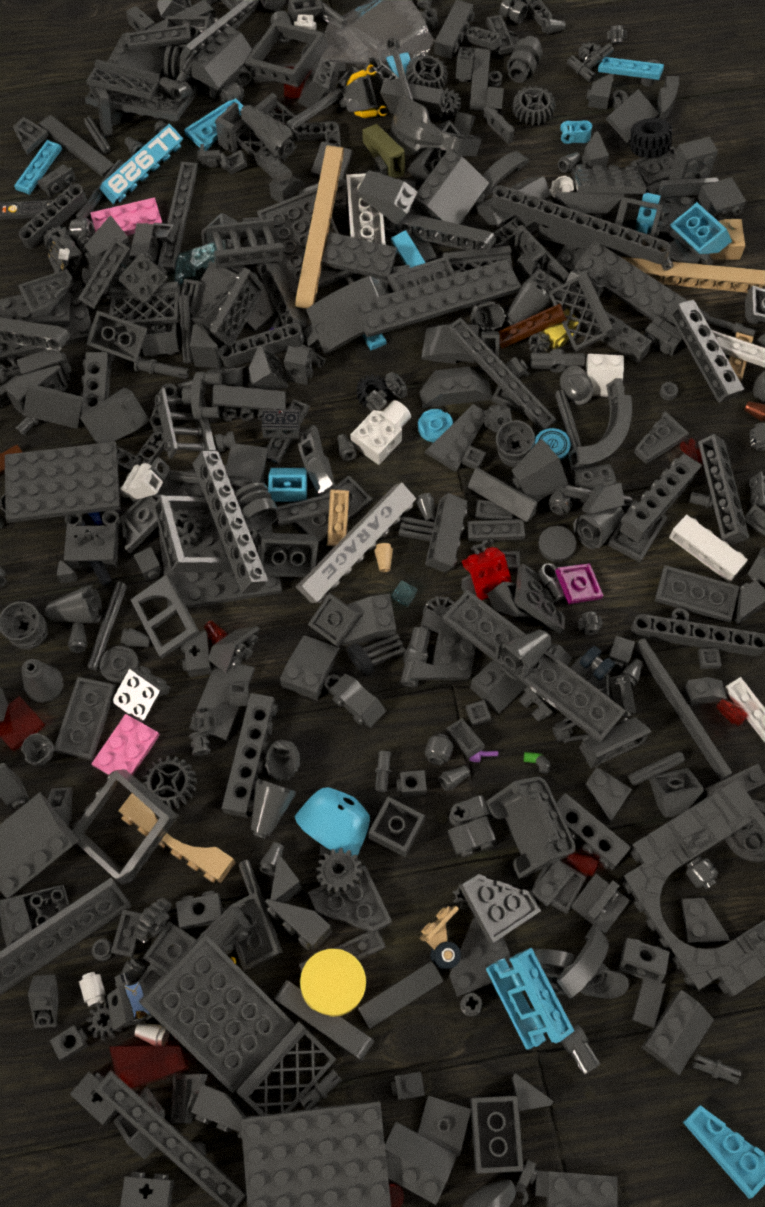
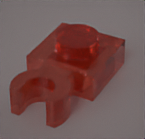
[680,438,704,468]

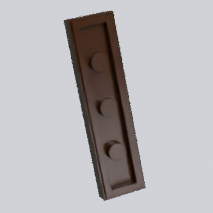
[498,303,567,348]

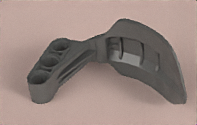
[390,96,482,156]

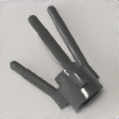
[552,717,589,744]

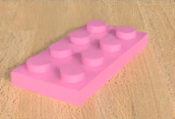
[91,198,162,235]

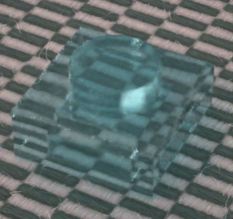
[392,580,418,607]

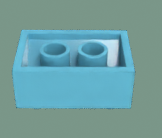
[670,203,732,254]

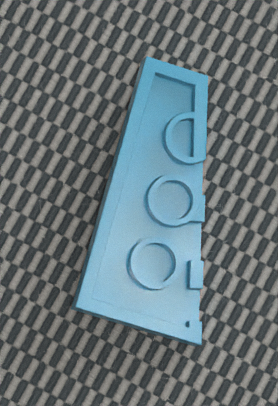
[184,99,243,151]
[683,1105,765,1199]

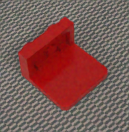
[462,547,512,600]

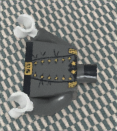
[48,235,83,277]

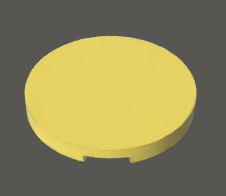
[300,949,366,1017]

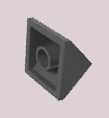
[190,324,222,368]
[270,857,302,903]

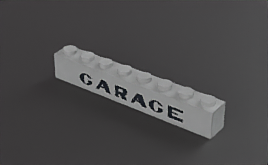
[296,482,416,603]

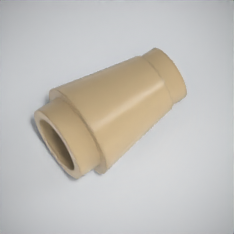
[374,543,393,572]

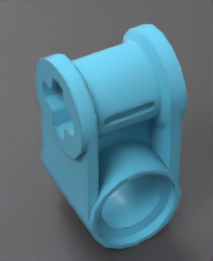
[560,120,592,144]

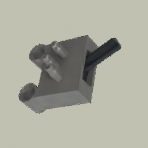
[64,510,123,586]

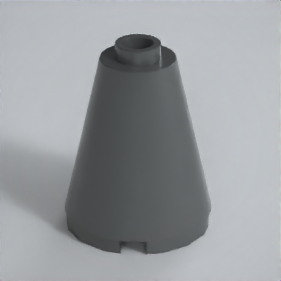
[505,279,551,326]
[573,506,624,550]
[45,585,102,623]
[496,630,551,680]
[22,659,63,703]
[251,779,296,839]

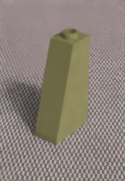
[362,124,405,178]

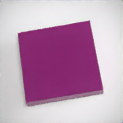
[555,563,603,604]

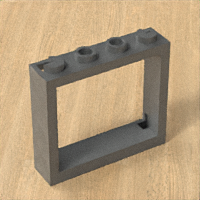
[244,21,329,87]
[153,496,233,572]
[72,769,179,884]

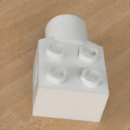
[351,400,411,465]

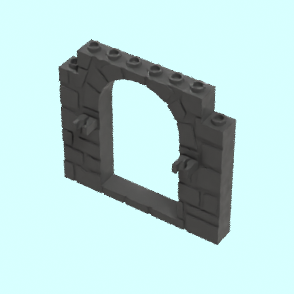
[621,779,765,997]

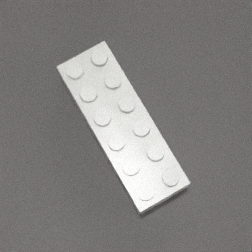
[346,173,385,245]

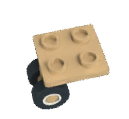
[420,906,461,969]

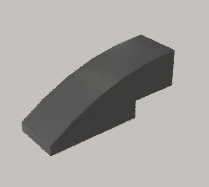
[657,76,679,120]

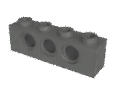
[80,352,111,417]
[556,793,631,870]

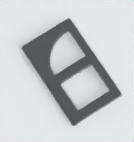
[131,574,199,658]

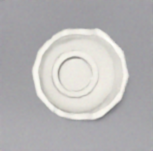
[549,176,575,200]

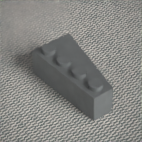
[209,385,286,422]

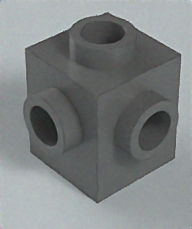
[483,405,512,432]

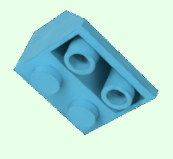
[268,468,308,502]

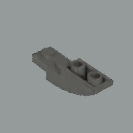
[298,425,335,495]

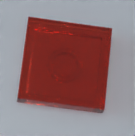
[0,696,45,752]

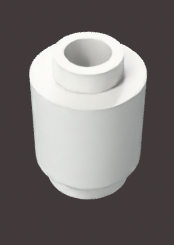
[79,972,106,1007]

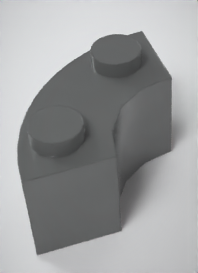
[329,674,386,728]

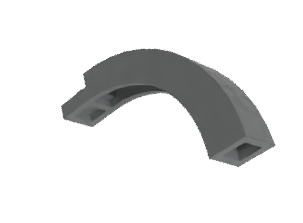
[568,378,632,470]

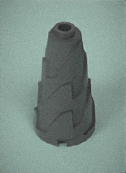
[240,105,300,161]

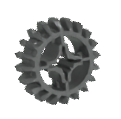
[406,53,448,89]
[512,86,556,126]
[142,756,197,810]

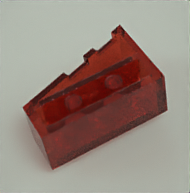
[109,1046,190,1090]

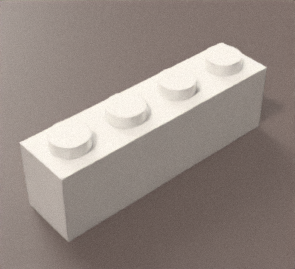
[669,515,748,583]

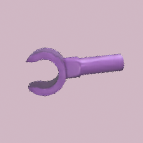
[469,750,498,762]

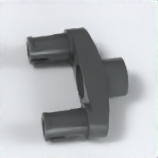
[182,372,222,420]

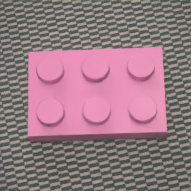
[92,714,160,775]

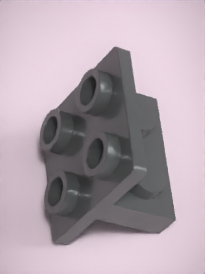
[571,874,629,934]

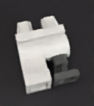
[119,458,170,502]

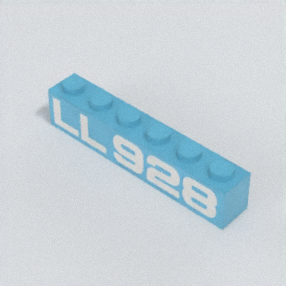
[99,124,183,204]

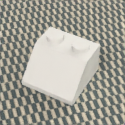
[585,354,624,397]

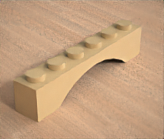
[119,793,235,883]

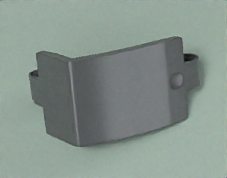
[303,276,403,354]

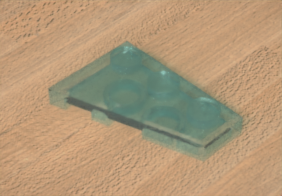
[174,242,223,285]

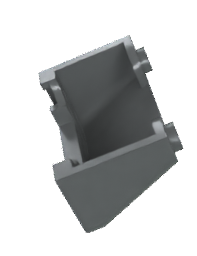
[485,777,575,879]

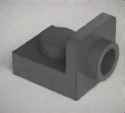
[391,1072,425,1100]

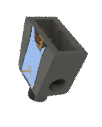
[107,973,153,1030]

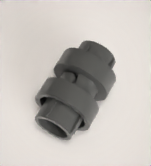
[507,36,543,83]

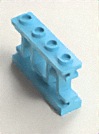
[486,948,574,1050]

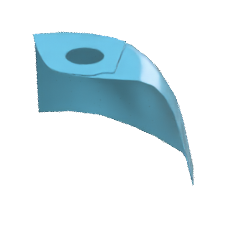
[294,787,370,857]

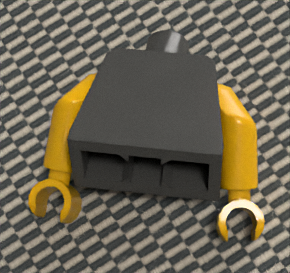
[339,65,387,118]

